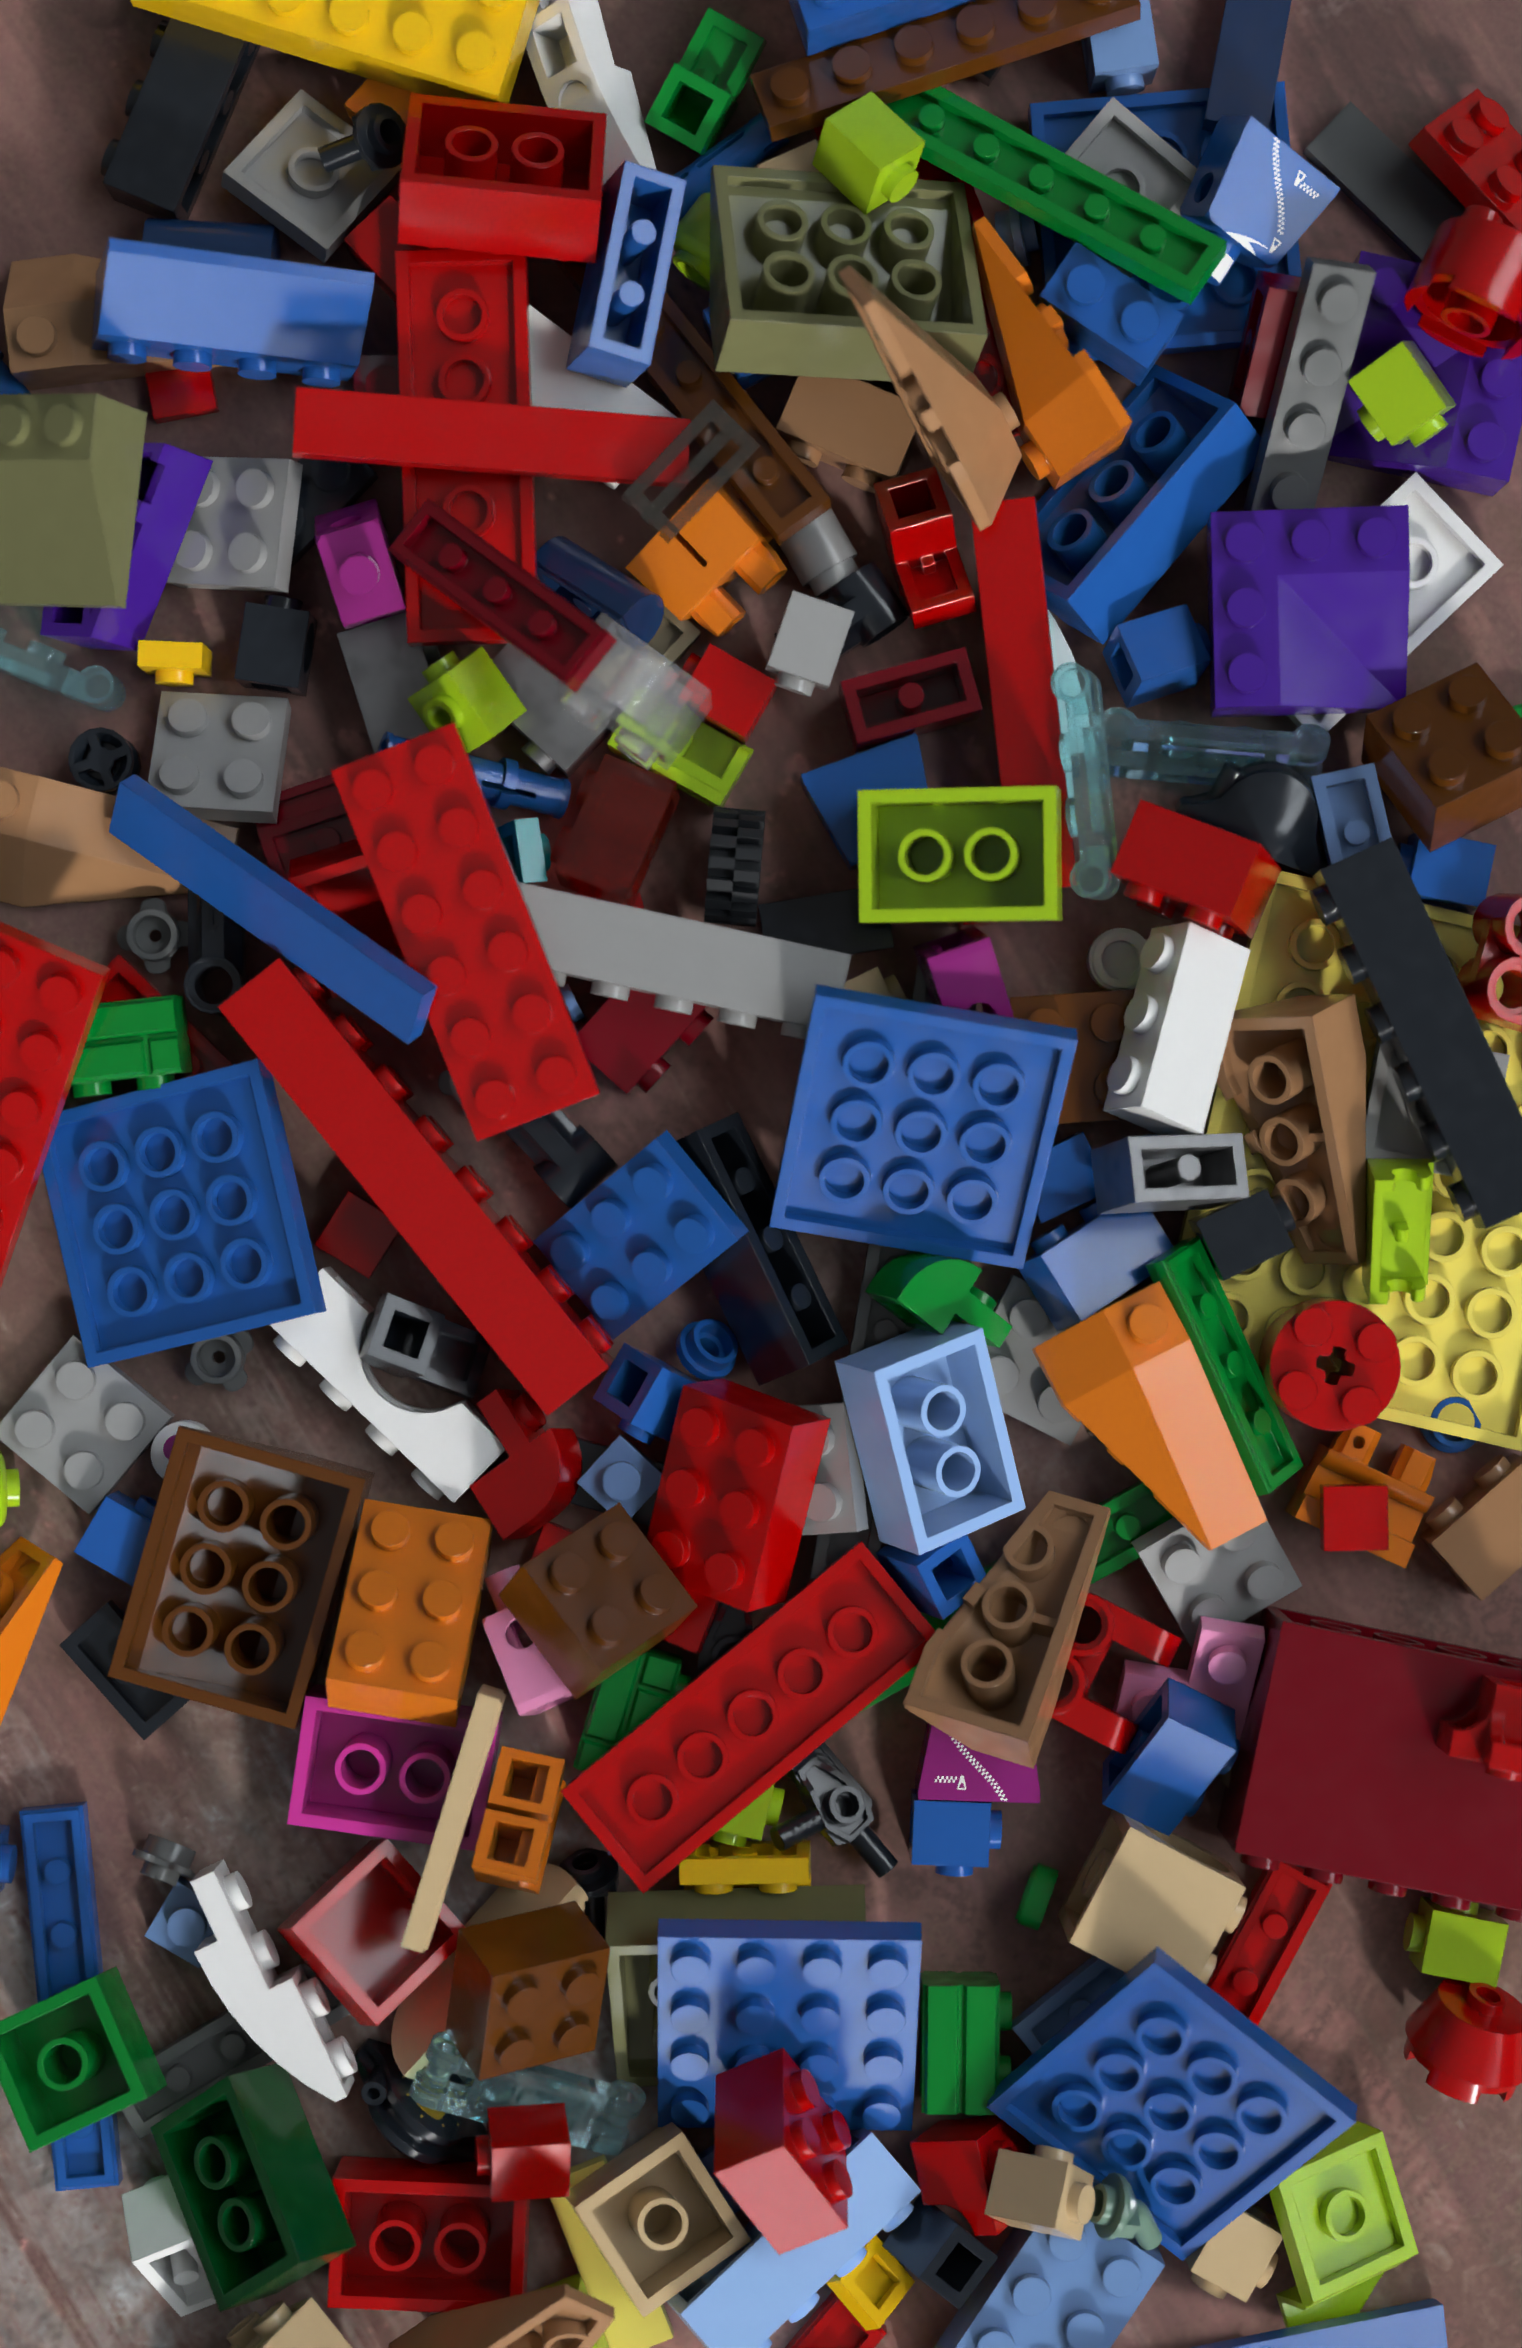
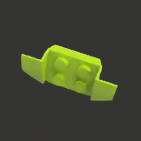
[1269,2120,1418,2328]

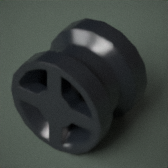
[68,727,141,796]

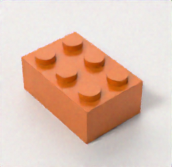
[326,1499,492,1728]

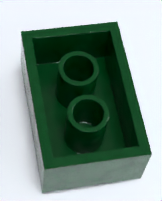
[150,2063,356,2312]

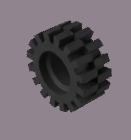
[704,807,766,927]

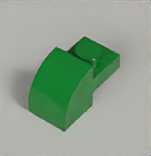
[644,7,767,155]
[865,1252,1013,1348]

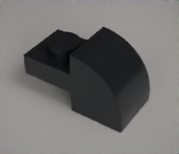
[359,1293,491,1399]

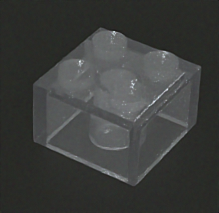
[556,612,712,771]

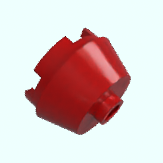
[1403,1978,1522,2104]

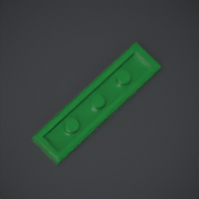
[1145,1236,1304,1496]

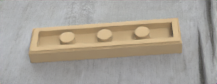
[401,1684,506,1953]

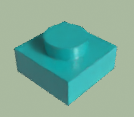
[497,817,552,886]

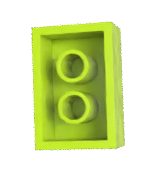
[857,786,1062,924]

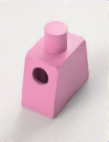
[482,1564,593,1716]

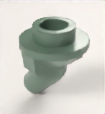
[1090,2173,1162,2250]

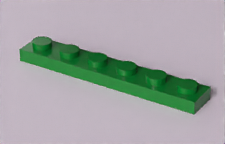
[886,86,1227,305]

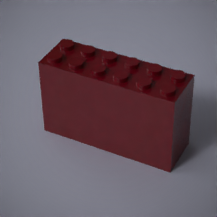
[1217,1606,1522,1923]

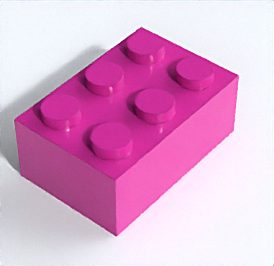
[287,1684,504,1851]

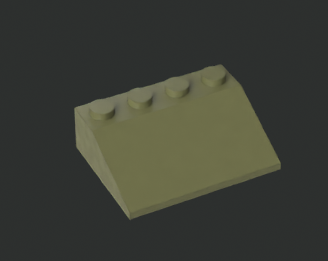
[710,165,988,381]
[0,393,147,609]
[606,1884,866,2087]

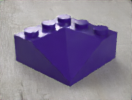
[1327,250,1522,497]
[1206,505,1410,718]

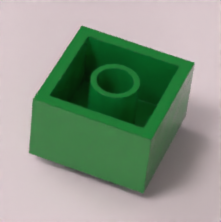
[0,1966,167,2153]

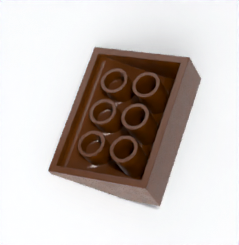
[108,1426,375,1730]

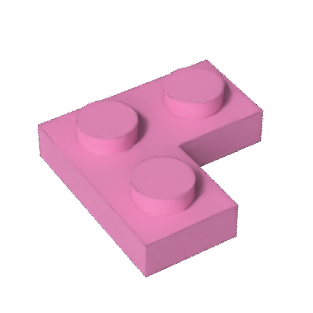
[1113,1616,1265,1740]

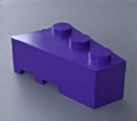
[40,443,213,651]

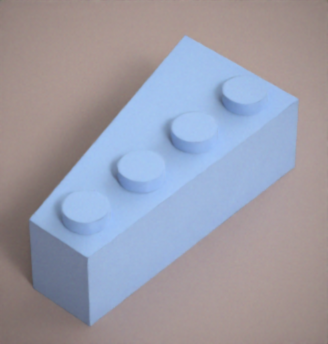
[666,2128,921,2348]

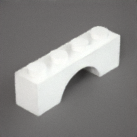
[270,1266,505,1503]

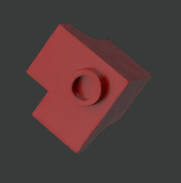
[1435,1674,1522,1782]
[910,2115,1031,2236]

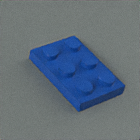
[533,1130,749,1340]

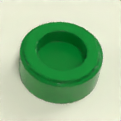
[1015,1862,1059,1931]

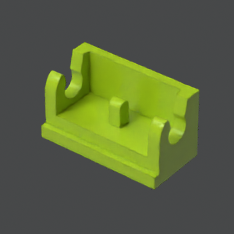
[607,688,754,809]
[1362,1158,1434,1304]

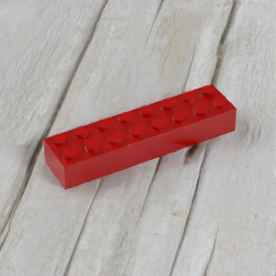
[218,958,615,1416]

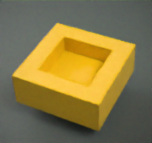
[137,640,213,687]
[826,2235,915,2331]

